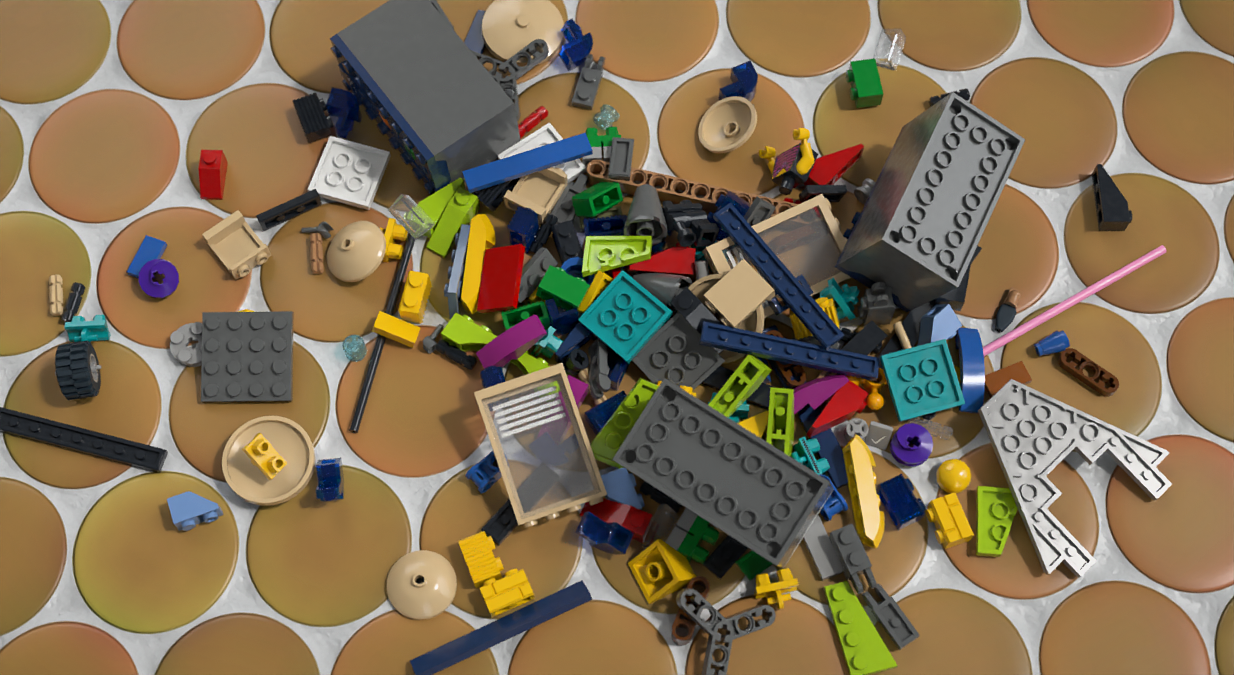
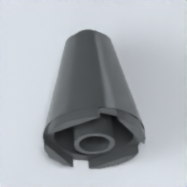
[623,184,668,245]
[631,271,692,318]

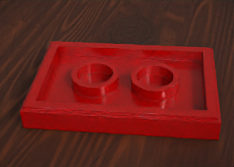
[477,244,525,313]

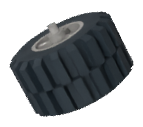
[55,340,101,400]

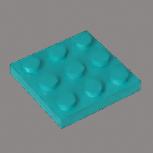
[578,270,673,364]
[880,339,965,422]

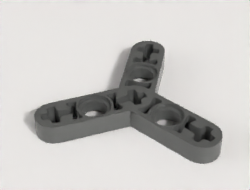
[471,39,549,121]
[676,589,776,675]

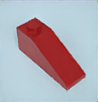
[803,144,864,186]
[625,243,696,275]
[806,379,869,438]
[579,499,652,543]

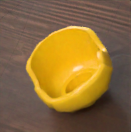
[936,459,972,493]

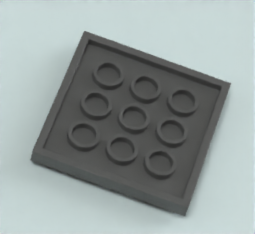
[201,311,294,402]

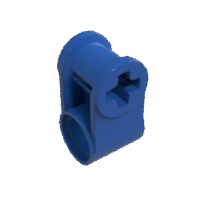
[465,451,509,493]
[820,474,848,521]

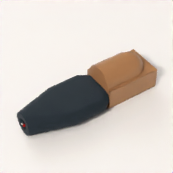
[995,287,1024,332]

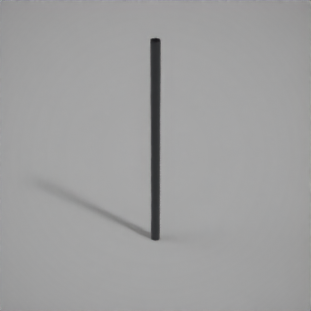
[349,231,417,433]

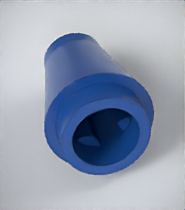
[1034,330,1070,357]

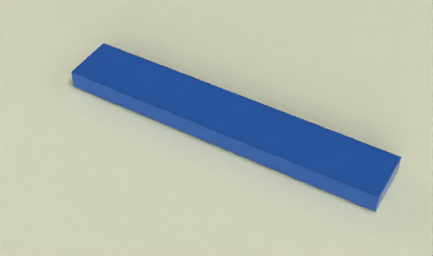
[462,133,593,193]

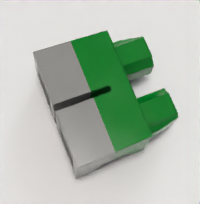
[582,127,621,169]
[665,508,719,564]

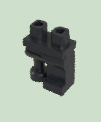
[661,200,720,247]

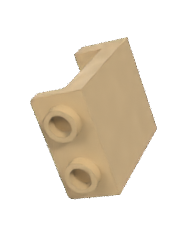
[504,167,568,224]
[202,210,272,280]
[704,258,775,329]

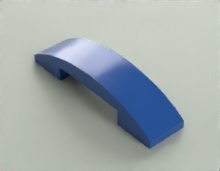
[955,328,985,413]

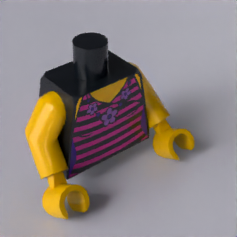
[759,128,818,195]

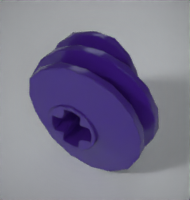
[138,259,179,298]
[890,423,933,467]

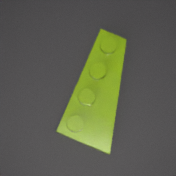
[590,378,659,469]
[823,581,898,675]

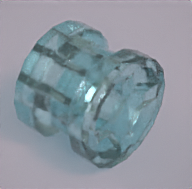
[593,104,620,131]
[342,335,367,362]

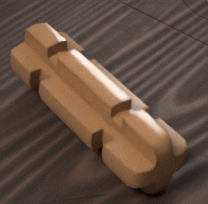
[310,233,324,274]

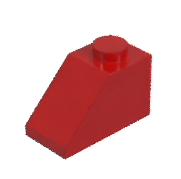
[198,149,228,200]

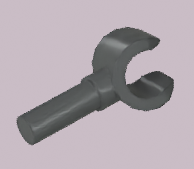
[302,222,333,239]
[423,324,444,354]

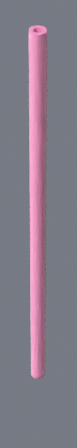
[983,245,1166,356]

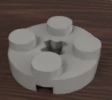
[170,322,202,367]

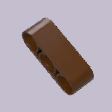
[671,576,710,646]

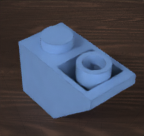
[918,304,962,346]
[601,468,645,510]
[167,491,224,531]

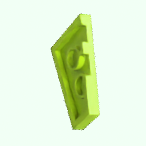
[976,486,1018,557]

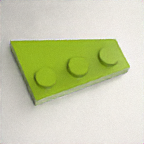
[582,236,652,277]

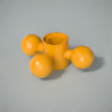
[846,368,887,410]

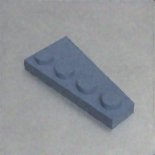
[444,224,470,319]

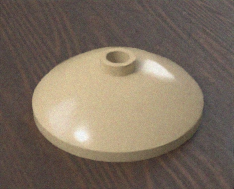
[698,96,757,153]
[327,221,386,282]
[386,550,457,620]

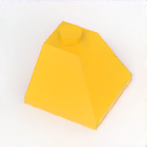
[628,539,695,604]

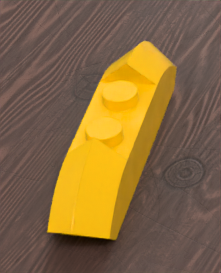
[461,214,496,315]
[842,434,885,549]

